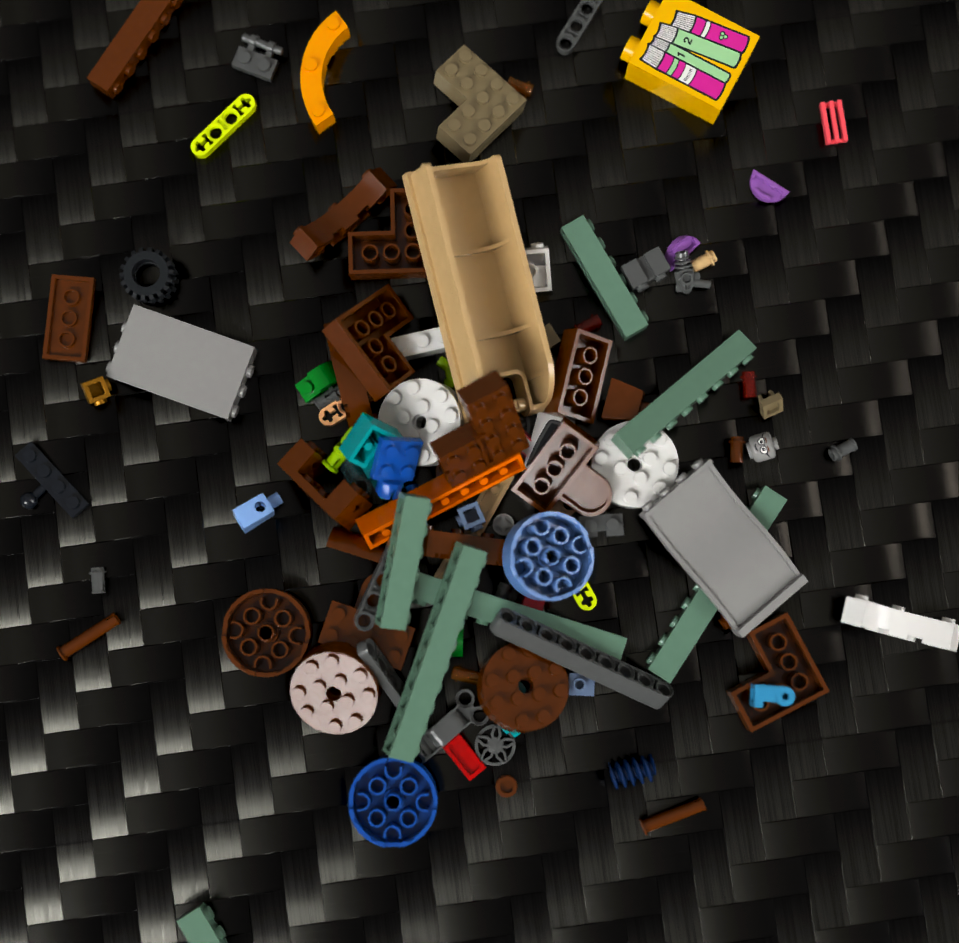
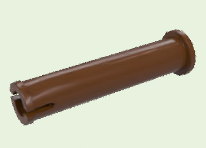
[56,612,121,661]
[639,797,706,836]

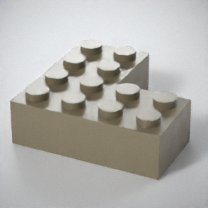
[433,44,527,163]

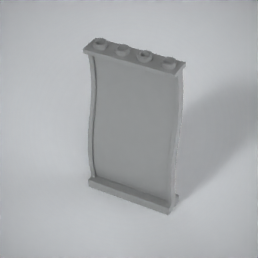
[639,458,808,638]

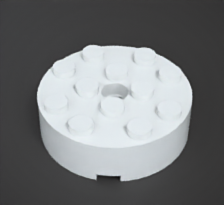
[378,378,464,467]
[590,421,679,509]

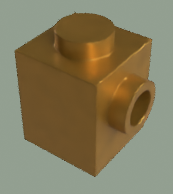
[80,376,112,406]

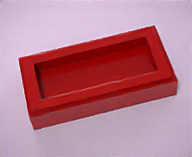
[443,733,487,781]

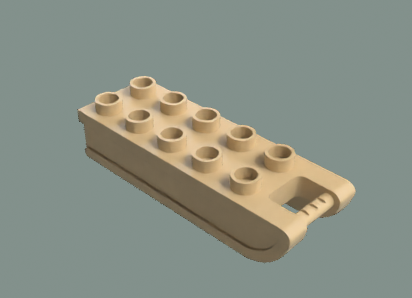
[402,154,555,424]

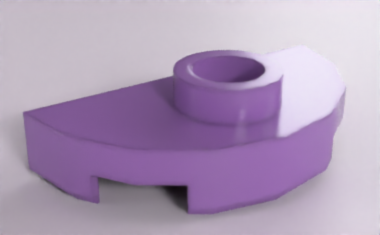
[750,169,790,203]
[665,235,700,272]

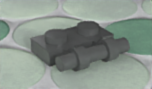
[231,33,284,82]

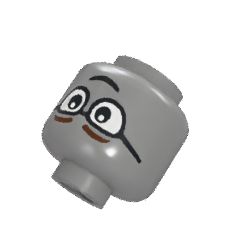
[746,432,779,462]

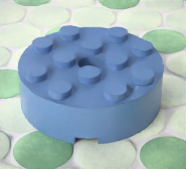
[502,511,594,601]

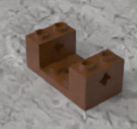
[277,438,373,530]

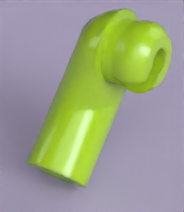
[436,356,454,387]

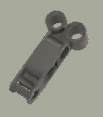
[417,687,489,764]

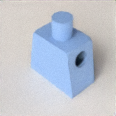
[232,492,283,534]

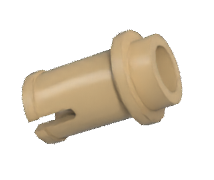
[691,250,718,272]

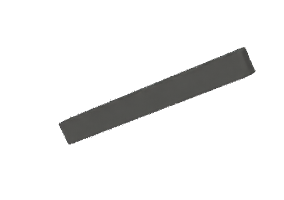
[490,608,674,709]

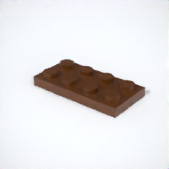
[42,274,96,363]

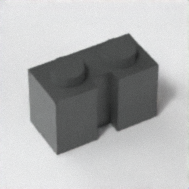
[619,246,671,293]
[577,513,624,538]

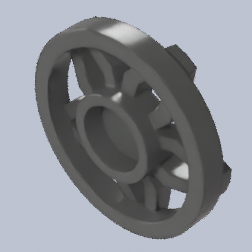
[475,724,516,766]

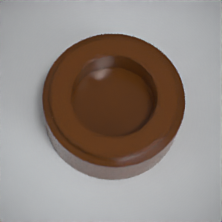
[496,774,518,798]

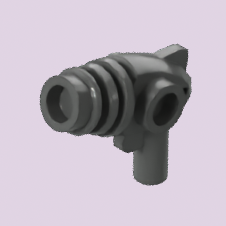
[674,250,711,294]

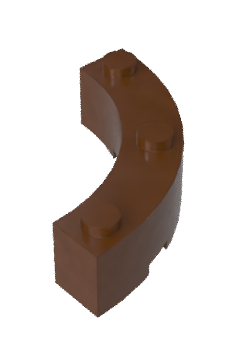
[289,167,397,261]
[323,322,378,428]

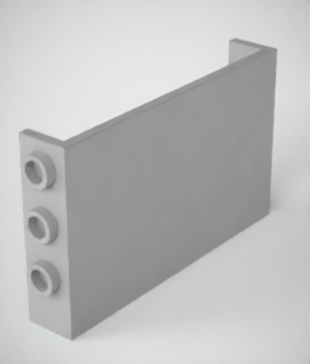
[106,304,258,422]

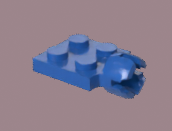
[370,436,423,500]

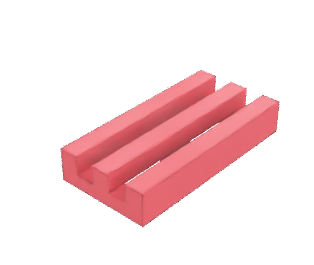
[819,99,848,145]

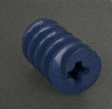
[608,753,656,790]

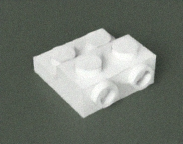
[525,242,552,292]

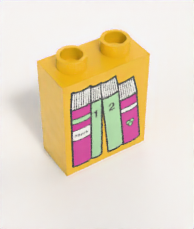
[620,0,760,124]

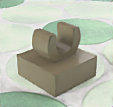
[758,390,784,419]

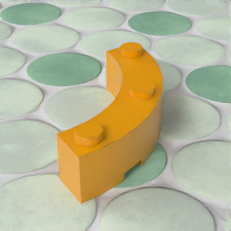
[300,11,350,134]

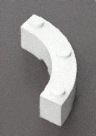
[841,594,959,652]

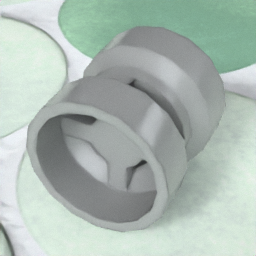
[493,514,514,536]

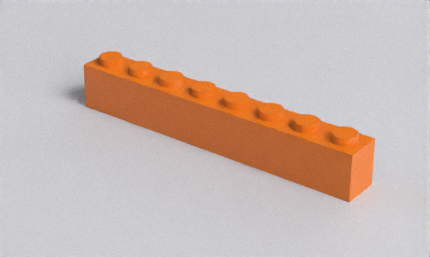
[355,453,526,550]

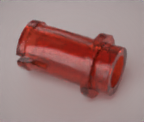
[574,314,603,332]
[740,371,757,398]

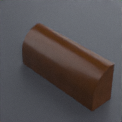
[326,526,387,562]

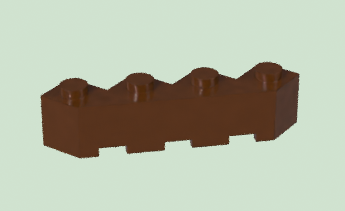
[422,525,505,566]

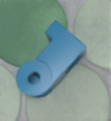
[749,683,795,708]

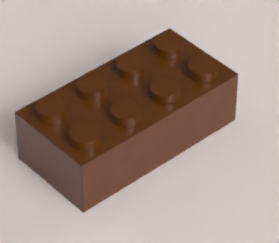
[544,328,613,424]

